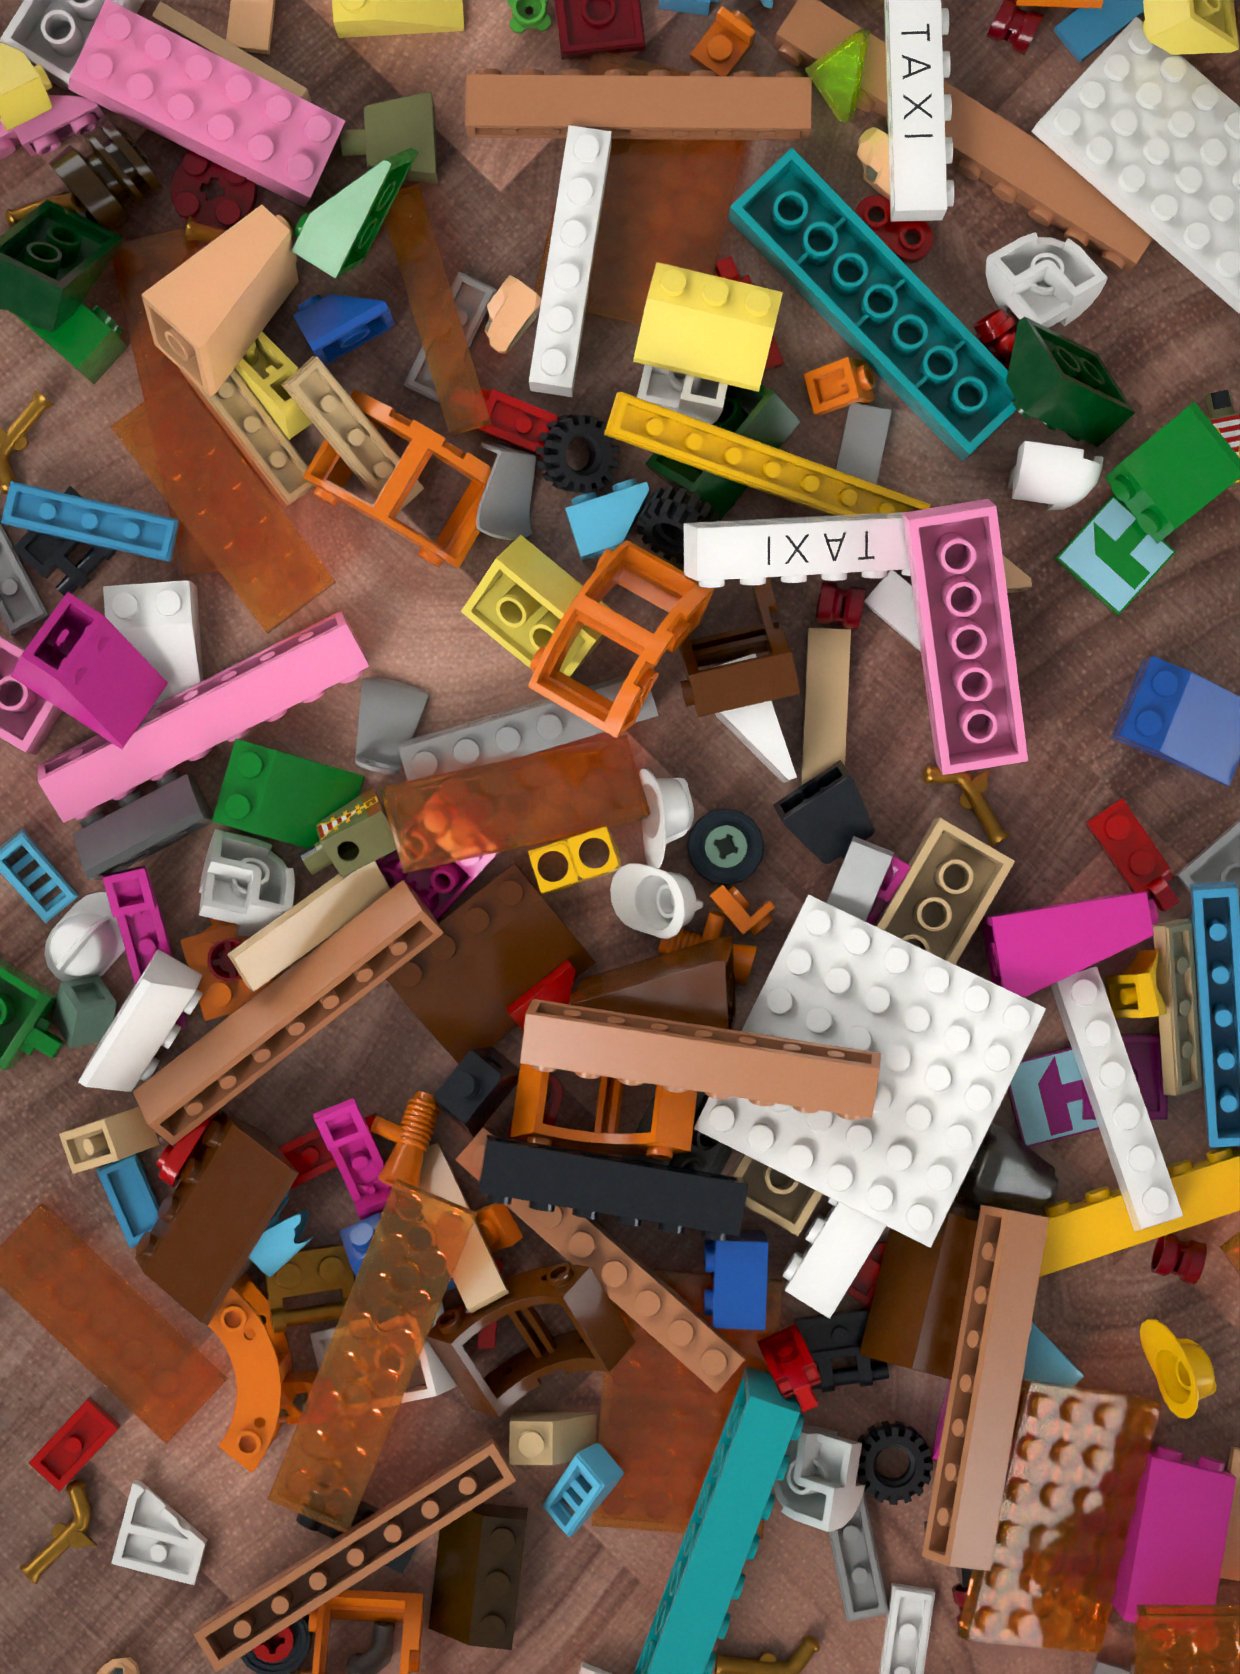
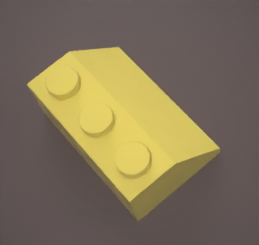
[1143,0,1239,55]
[633,262,783,392]
[461,535,612,677]

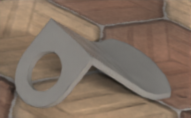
[476,441,536,540]
[355,677,429,775]

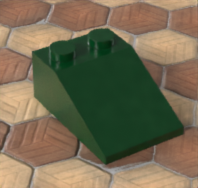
[0,199,124,333]

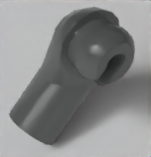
[346,1621,395,1674]

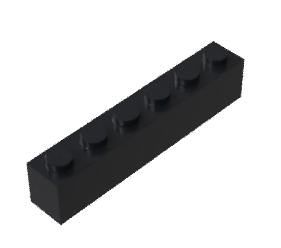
[478,1135,748,1241]

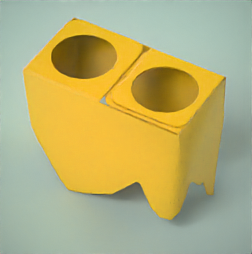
[528,826,621,894]

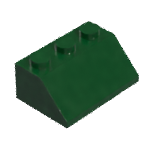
[1006,316,1135,447]
[645,385,801,521]

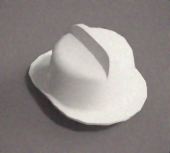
[637,768,694,869]
[610,863,703,939]
[44,892,125,982]

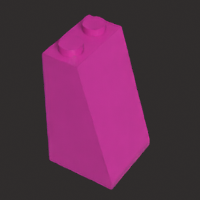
[981,892,1158,998]
[1108,1445,1236,1642]

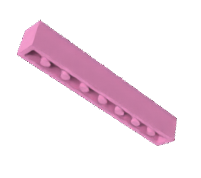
[37,610,370,823]

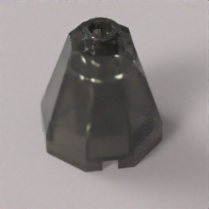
[954,1122,1059,1210]

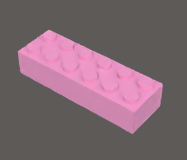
[68,0,346,208]
[902,499,1028,775]

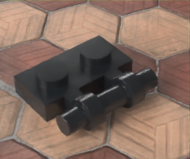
[12,486,117,596]
[794,1307,889,1393]

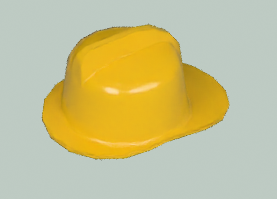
[1140,1319,1217,1419]

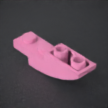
[0,95,106,159]

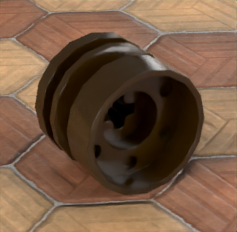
[49,116,164,231]

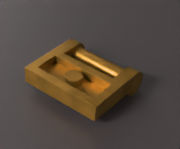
[265,1243,359,1334]

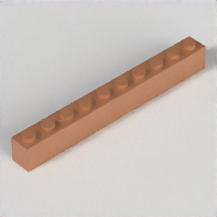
[774,0,1153,274]

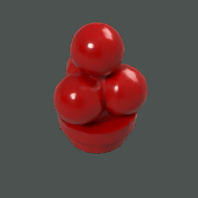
[973,308,1017,370]

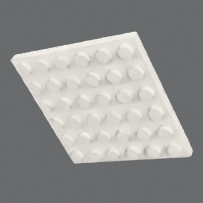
[694,894,1046,1248]

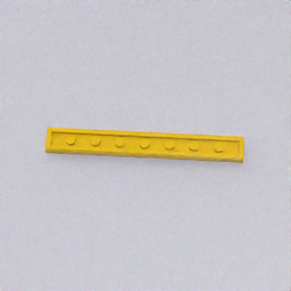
[604,392,931,516]

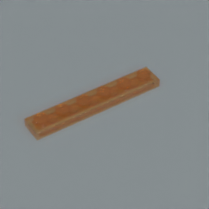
[385,184,492,436]

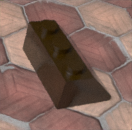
[428,1503,528,1650]

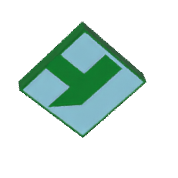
[1054,495,1176,616]

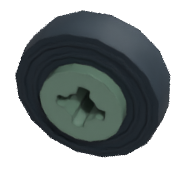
[687,808,764,885]

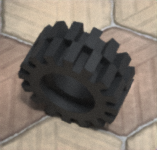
[536,414,620,493]
[636,486,719,564]
[857,1421,933,1505]

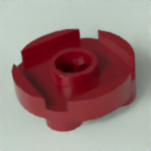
[170,151,257,230]

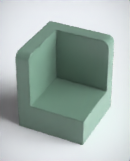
[53,975,117,1049]

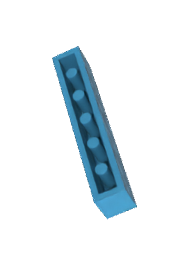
[1190,881,1240,1147]

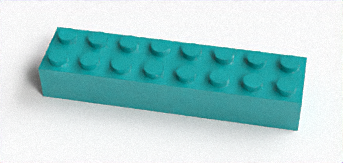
[728,148,1017,462]
[633,1366,804,1674]

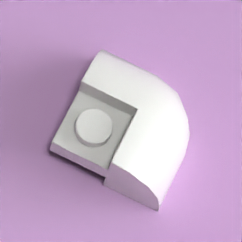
[986,232,1108,328]
[637,365,728,424]
[1008,441,1104,511]
[199,829,295,937]
[773,1424,865,1532]

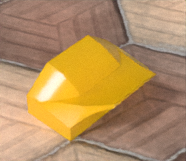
[1105,949,1167,1018]

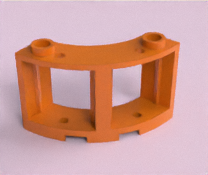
[302,389,492,569]
[528,540,714,738]
[510,1063,697,1161]
[207,1272,293,1473]
[308,1589,424,1674]

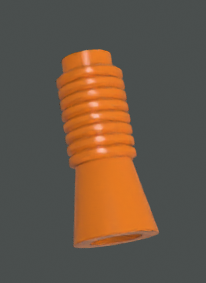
[658,911,757,987]
[371,1091,440,1192]

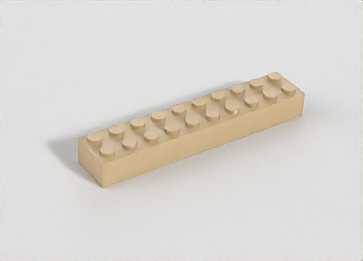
[728,818,1015,1236]

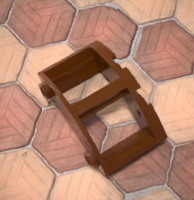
[676,566,801,717]
[425,1263,636,1418]

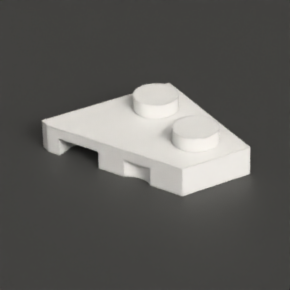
[111,1480,208,1585]

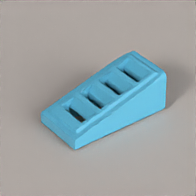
[0,828,79,923]
[542,1443,624,1538]

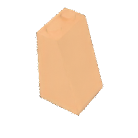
[141,204,299,397]

